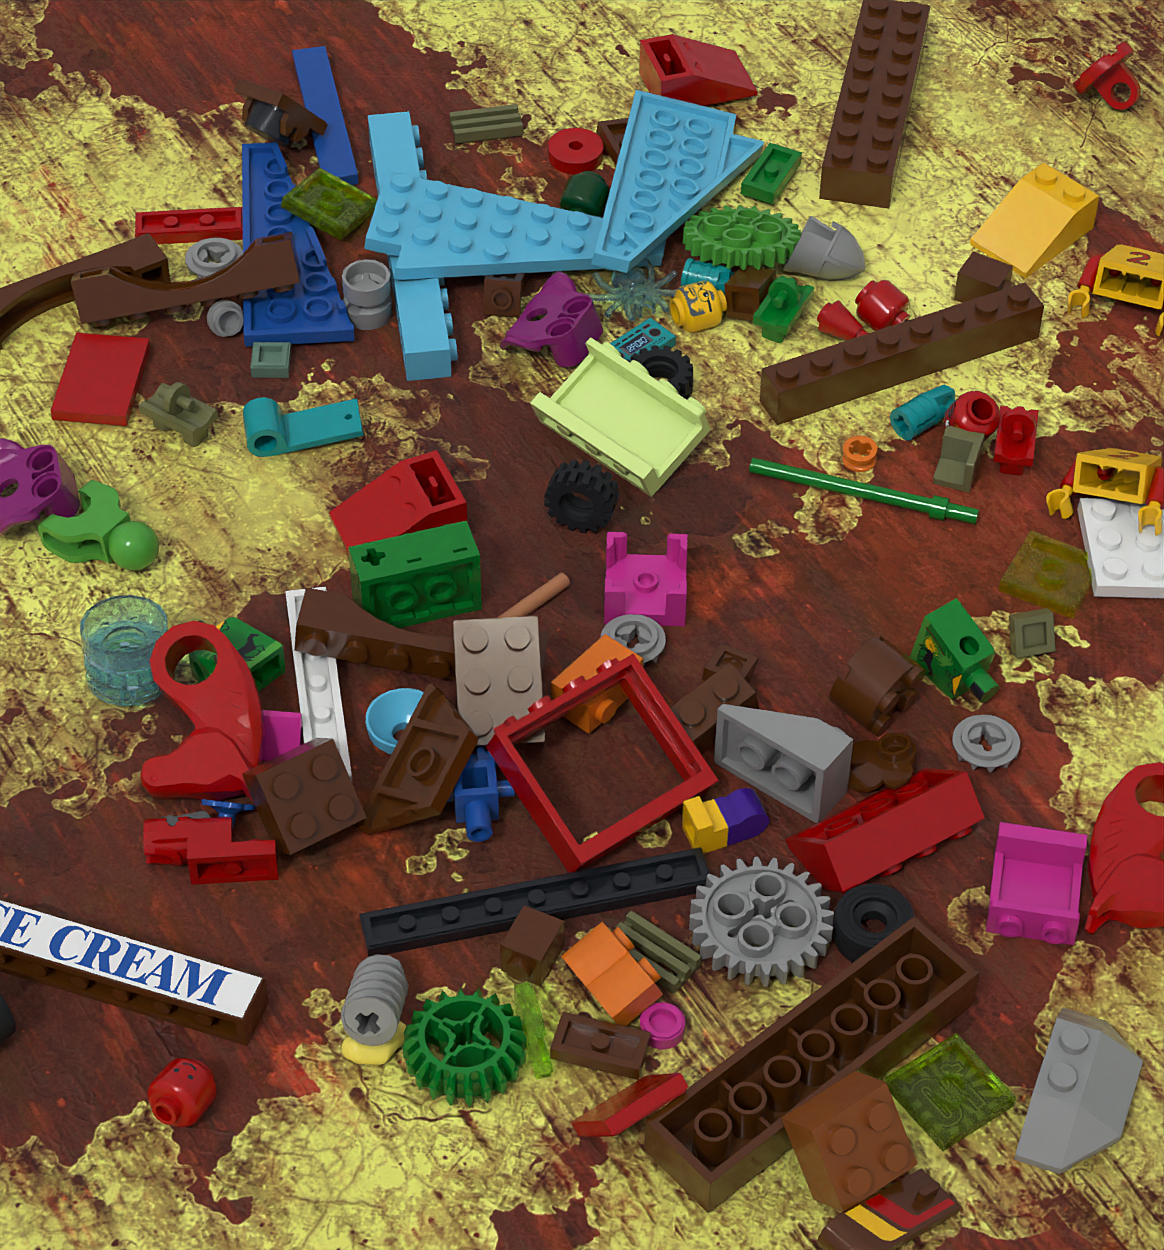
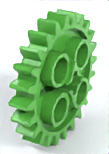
[683,205,801,270]

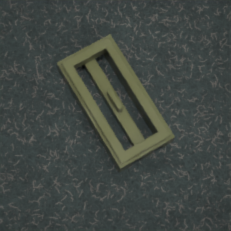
[449,104,523,143]
[615,910,702,994]

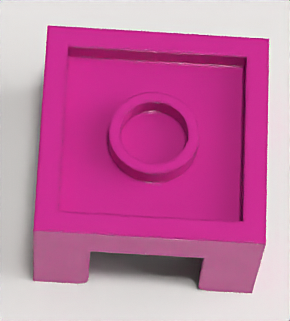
[604,532,688,626]

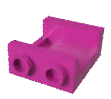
[985,822,1087,945]

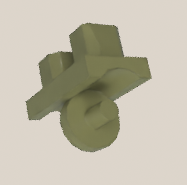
[139,382,218,447]

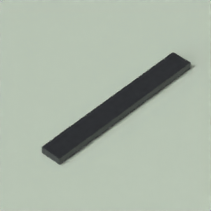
[359,847,710,957]

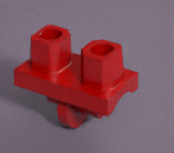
[993,405,1039,476]

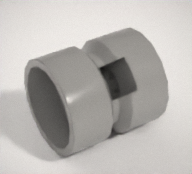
[342,259,392,330]

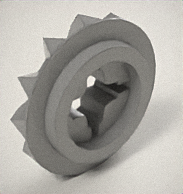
[185,238,243,278]
[600,614,666,666]
[952,715,1020,773]

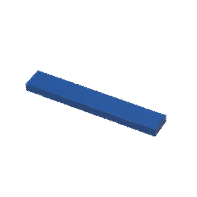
[292,46,359,188]

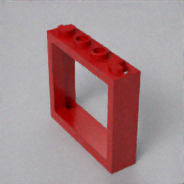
[486,653,719,873]

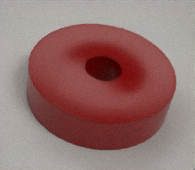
[548,128,604,174]

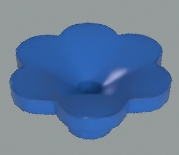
[201,799,255,829]

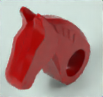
[140,620,265,801]
[1084,762,1164,935]

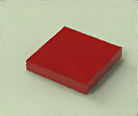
[571,1073,689,1137]

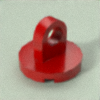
[1073,42,1141,110]

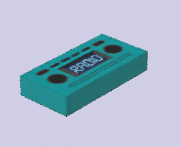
[610,318,676,361]

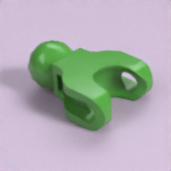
[37,480,159,571]

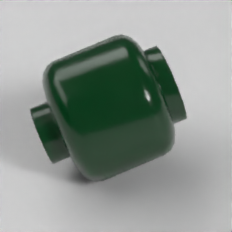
[559,171,610,218]

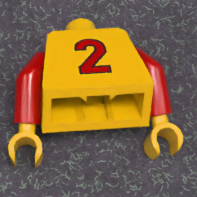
[1067,245,1164,336]
[1046,448,1164,536]

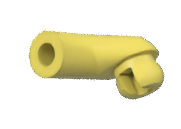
[341,1021,406,1065]

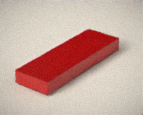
[135,207,243,244]

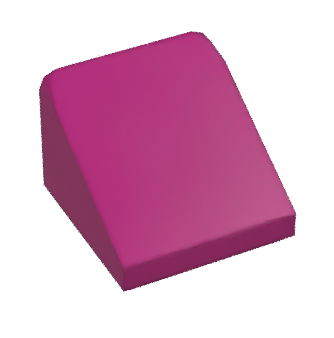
[262,710,304,761]

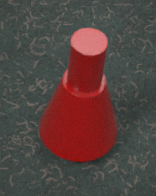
[817,300,869,341]

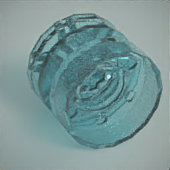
[80,595,168,706]

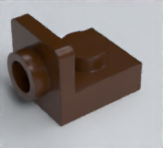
[483,273,526,317]

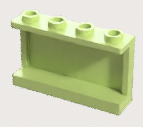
[530,337,711,497]

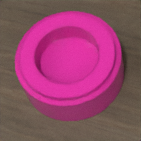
[640,1002,685,1050]

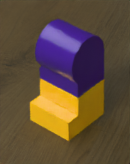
[682,788,769,854]

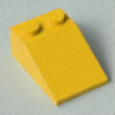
[970,162,1099,279]

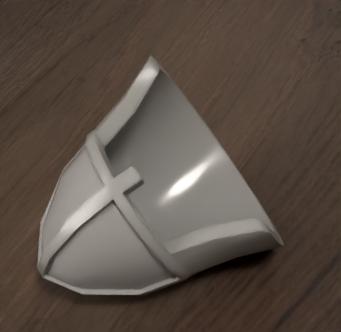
[783,216,866,281]

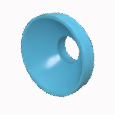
[366,688,424,754]

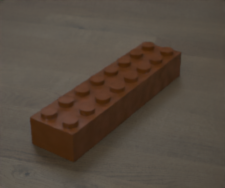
[819,0,930,209]
[644,917,979,1213]

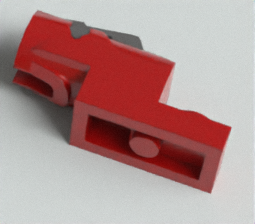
[143,811,279,885]

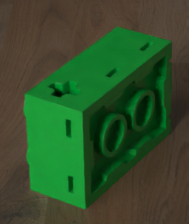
[348,521,482,628]

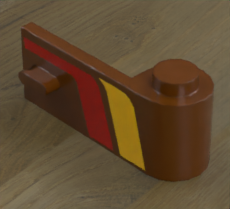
[817,1168,961,1250]

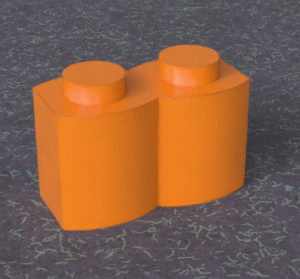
[561,922,663,1026]

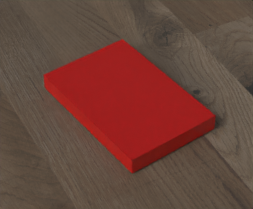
[50,333,151,426]

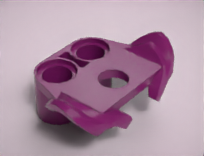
[500,271,603,367]
[0,438,80,537]

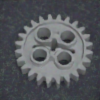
[689,857,834,987]

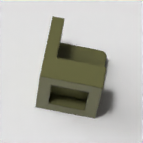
[933,425,985,493]

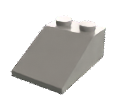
[714,704,853,823]

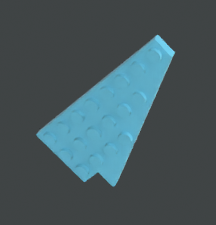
[591,90,764,273]
[364,171,666,280]

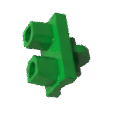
[753,276,814,343]

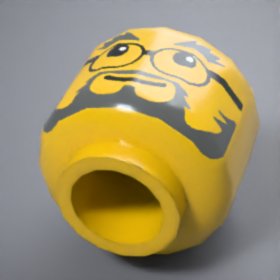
[669,281,727,333]

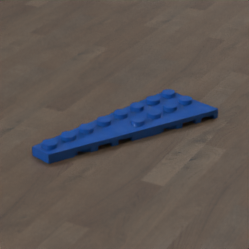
[242,142,355,347]

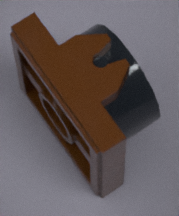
[234,80,328,149]

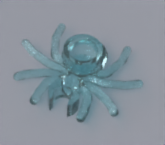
[586,258,677,322]

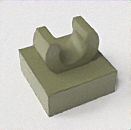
[1009,608,1055,658]

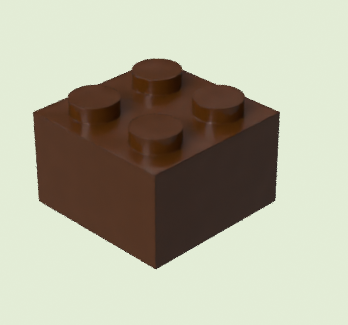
[242,738,367,855]

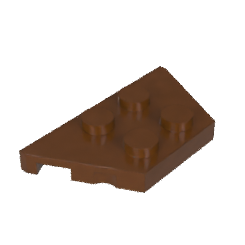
[354,683,479,835]

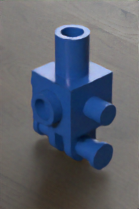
[447,747,515,842]

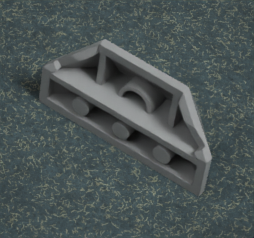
[1014,1007,1143,1174]

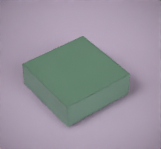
[250,342,292,378]

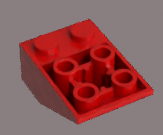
[639,34,758,106]
[329,450,467,554]

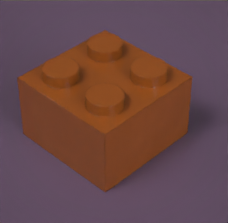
[781,1071,918,1212]

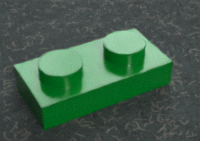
[741,143,802,204]

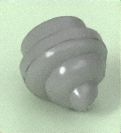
[207,299,244,337]

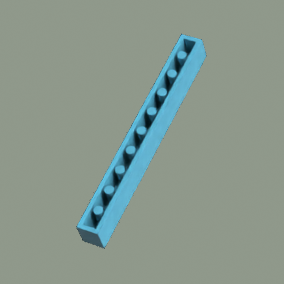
[368,111,458,381]

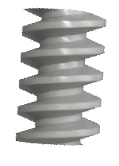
[341,954,409,1046]

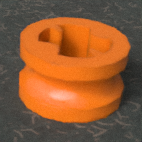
[842,435,878,472]

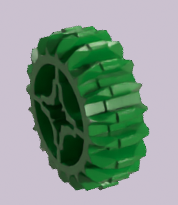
[402,987,527,1108]

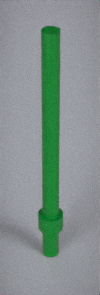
[749,457,980,525]

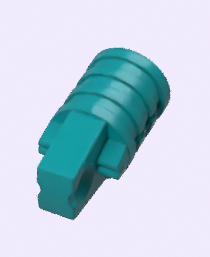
[681,258,734,295]
[890,384,955,440]

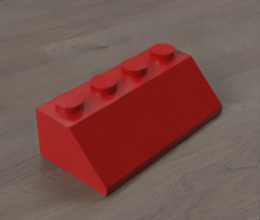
[785,768,985,895]

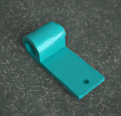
[243,397,364,457]

